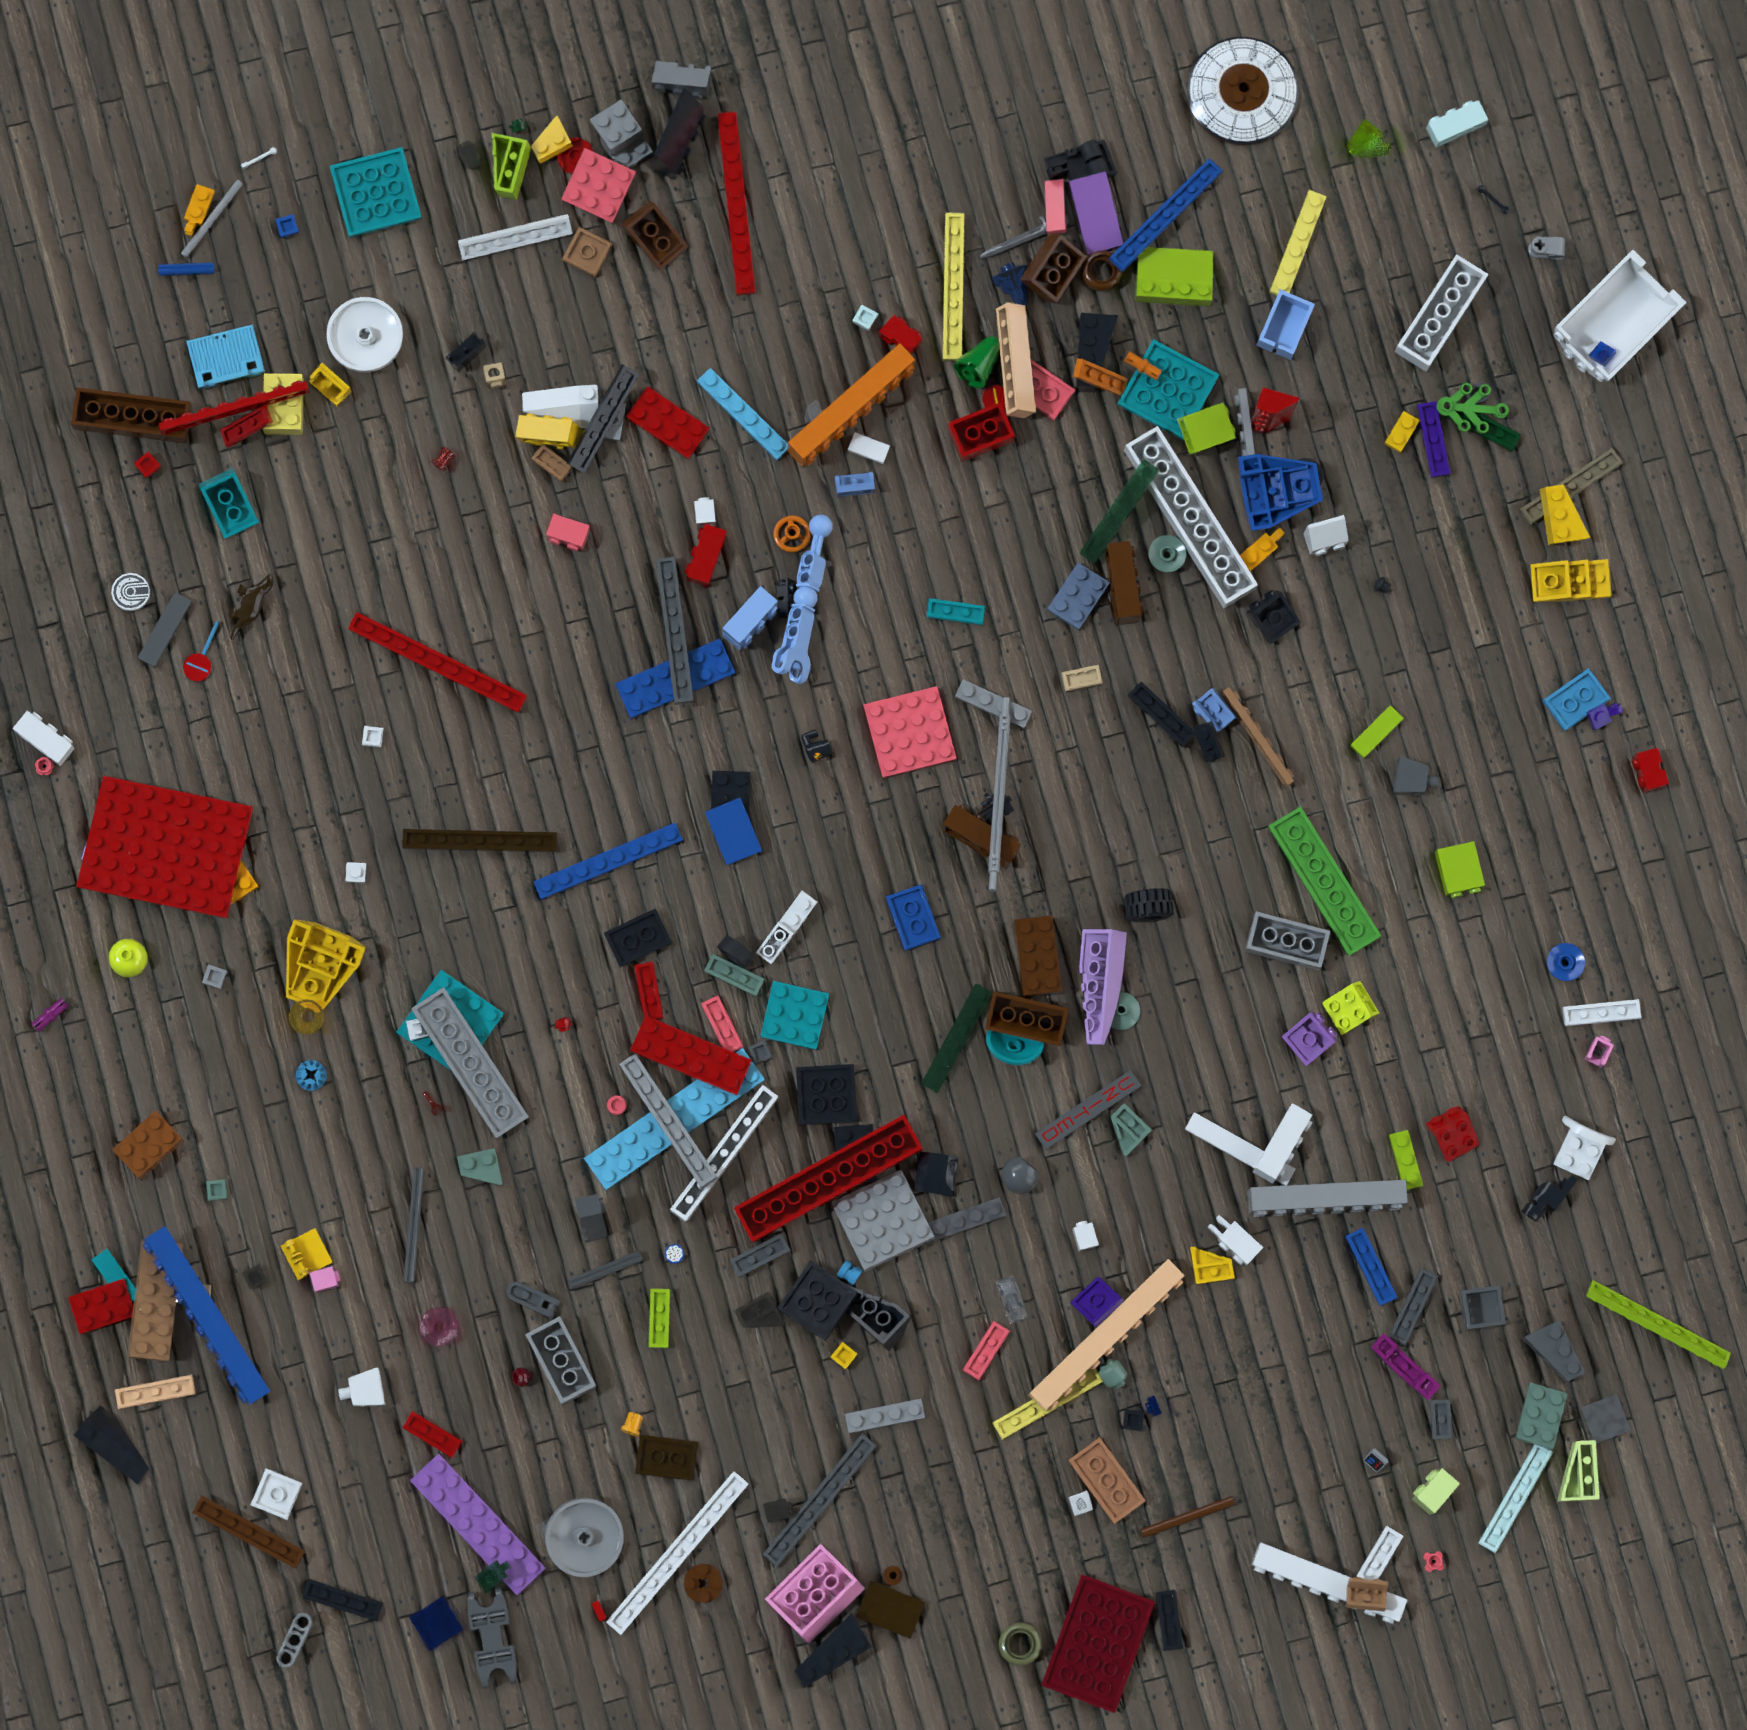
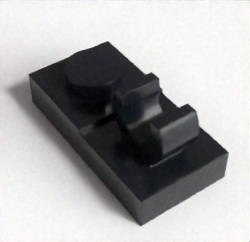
[1193,721,1225,763]

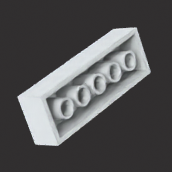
[1395,254,1488,371]

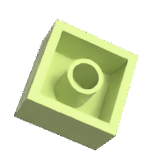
[1412,1468,1460,1515]

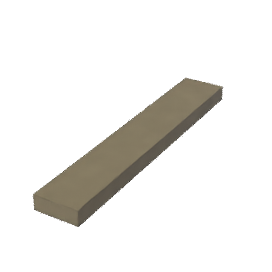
[1520,448,1623,526]

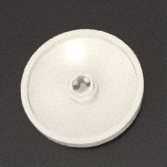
[327,297,403,372]

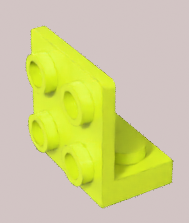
[1322,981,1379,1035]

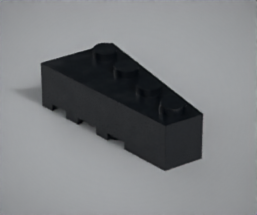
[794,1613,872,1688]

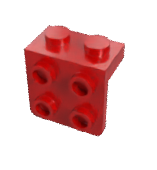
[1425,1105,1479,1162]

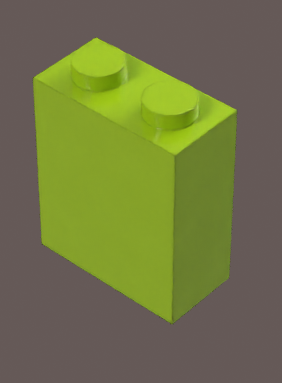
[1177,403,1236,455]
[1435,841,1485,898]

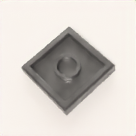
[1580,1394,1631,1444]

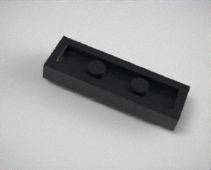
[1155,1590,1183,1651]

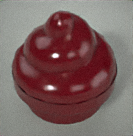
[512,1367,533,1387]

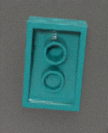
[199,468,259,539]

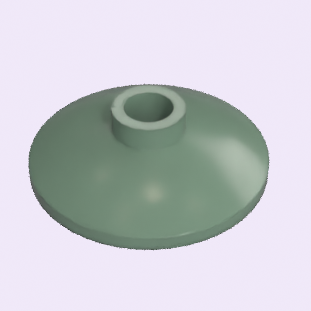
[1148,535,1186,573]
[1111,992,1140,1030]

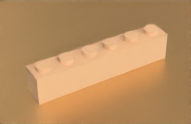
[996,302,1036,418]

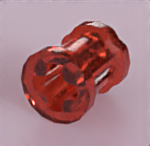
[431,446,456,472]

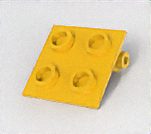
[281,1228,333,1280]

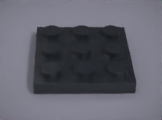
[796,1064,857,1126]
[777,1260,859,1341]

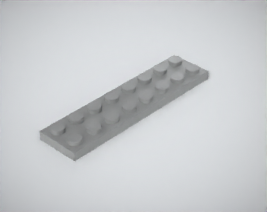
[411,987,528,1138]

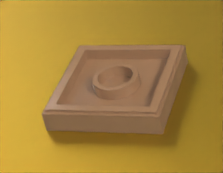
[562,227,613,278]

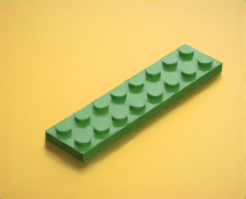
[1268,806,1381,957]

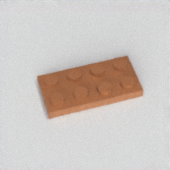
[1068,1437,1146,1524]

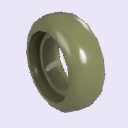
[999,1623,1042,1666]

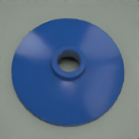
[1547,943,1585,981]

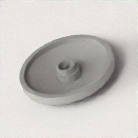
[545,1498,624,1577]

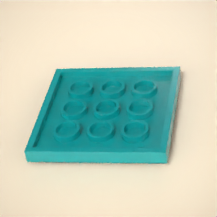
[329,147,422,238]
[1117,339,1220,441]
[396,970,504,1071]

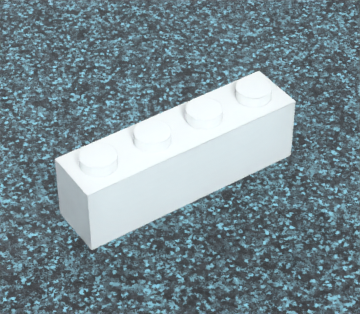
[1253,1103,1312,1184]

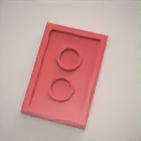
[1031,360,1076,421]

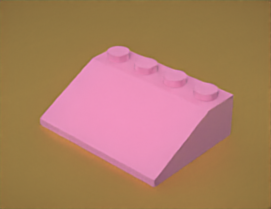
[765,1544,865,1644]

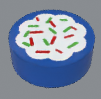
[665,1244,684,1264]

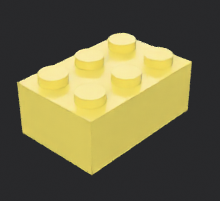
[263,374,304,435]

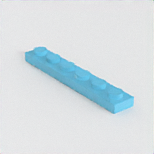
[697,368,788,461]

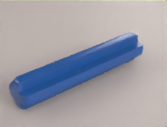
[158,263,215,276]

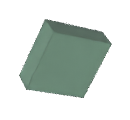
[206,1179,228,1201]

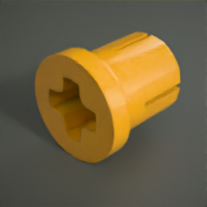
[620,1412,643,1437]

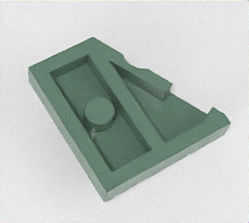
[457,1148,503,1186]

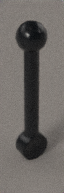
[1478,185,1509,214]

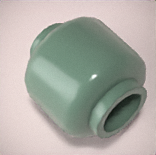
[1098,1359,1127,1389]

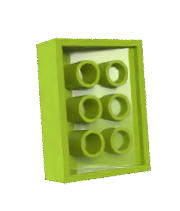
[1135,247,1213,307]

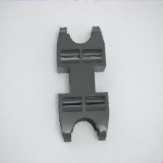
[467,1587,517,1689]

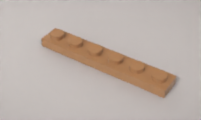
[1221,687,1294,788]

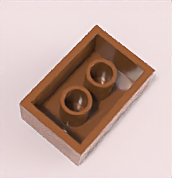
[112,1110,184,1180]

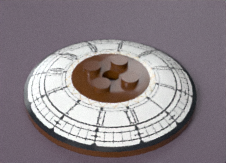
[1187,37,1299,146]

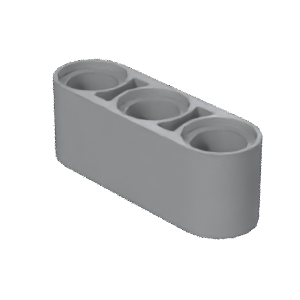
[277,1613,313,1668]

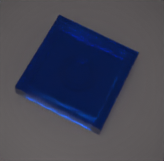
[409,1596,464,1651]

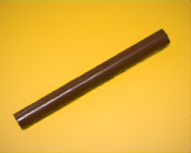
[1140,1496,1235,1538]

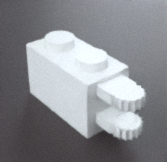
[1208,1215,1263,1266]

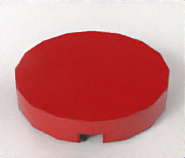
[557,137,594,175]

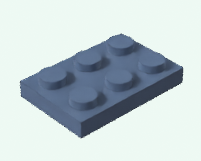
[1047,562,1110,631]

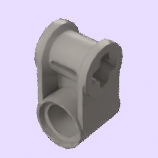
[1528,237,1565,260]

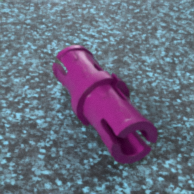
[32,998,69,1032]

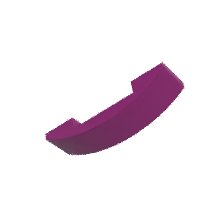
[1370,1333,1441,1400]

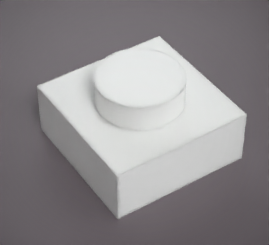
[346,862,366,883]

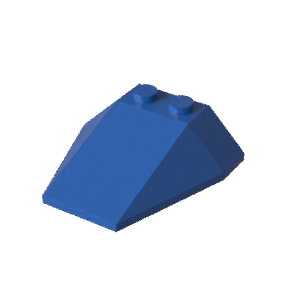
[1238,454,1323,531]

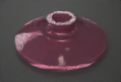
[419,1307,459,1346]

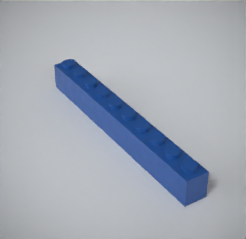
[143,1226,270,1405]

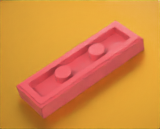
[1045,179,1066,234]
[701,996,744,1052]
[962,1321,1010,1381]

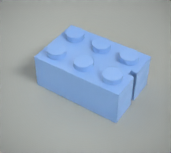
[1256,290,1315,360]
[722,586,778,651]

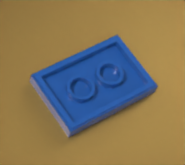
[705,797,762,865]
[885,884,941,951]

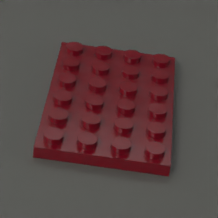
[1041,1574,1155,1713]

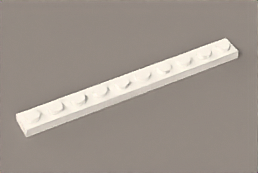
[606,1472,748,1635]

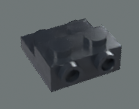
[1246,590,1301,644]

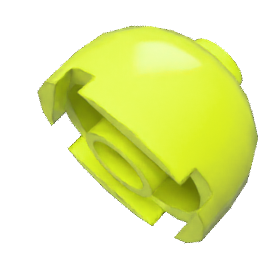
[109,939,148,978]

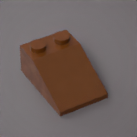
[621,201,688,270]

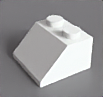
[1304,515,1348,556]

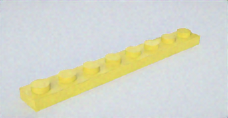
[943,213,964,361]

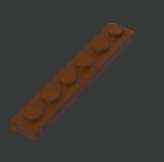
[192,1496,306,1569]

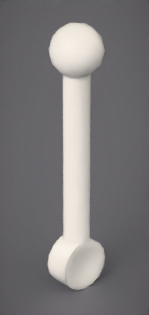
[241,147,277,169]

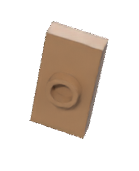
[531,444,573,482]

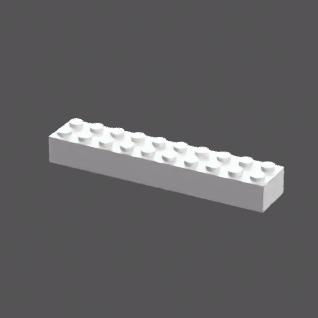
[1124,426,1258,609]

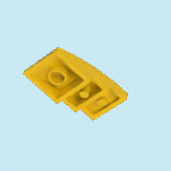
[1530,559,1612,602]

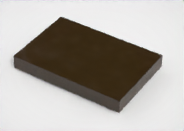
[635,1435,698,1481]
[856,1580,925,1639]

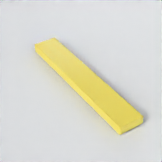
[993,1368,1103,1440]

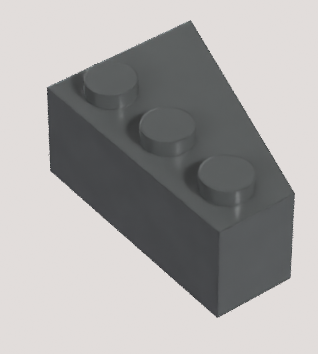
[575,1194,608,1243]

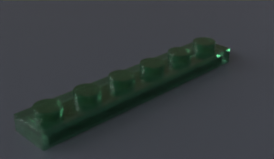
[1079,459,1160,564]
[921,983,993,1094]

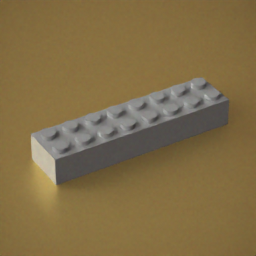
[1247,1180,1407,1218]

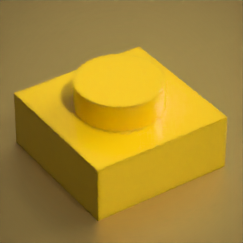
[830,1342,857,1370]

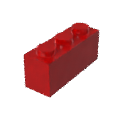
[684,524,727,587]

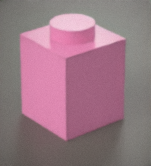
[310,1266,341,1293]

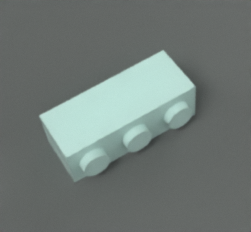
[1426,100,1488,148]

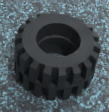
[1124,888,1174,922]

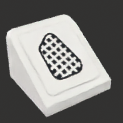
[1068,1491,1093,1516]

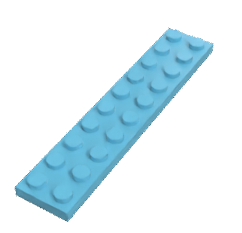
[584,1048,765,1190]

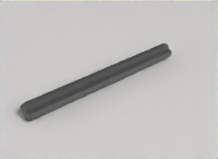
[404,1167,424,1283]

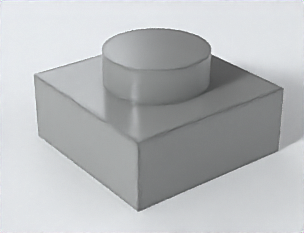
[202,965,227,989]

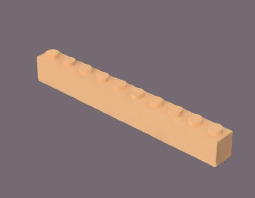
[1028,1259,1185,1412]

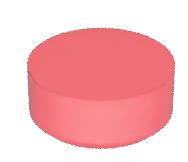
[607,1095,627,1115]

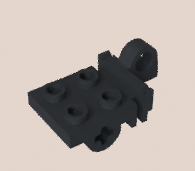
[1044,139,1118,181]

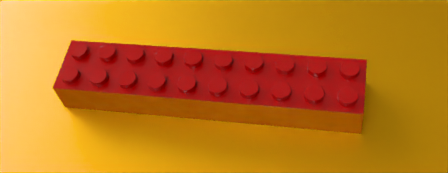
[734,1115,923,1243]

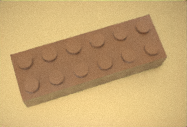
[127,1240,183,1362]

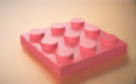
[561,148,636,224]

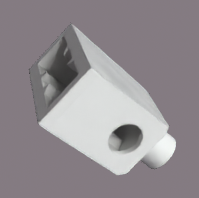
[338,1368,386,1406]

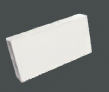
[848,433,890,464]

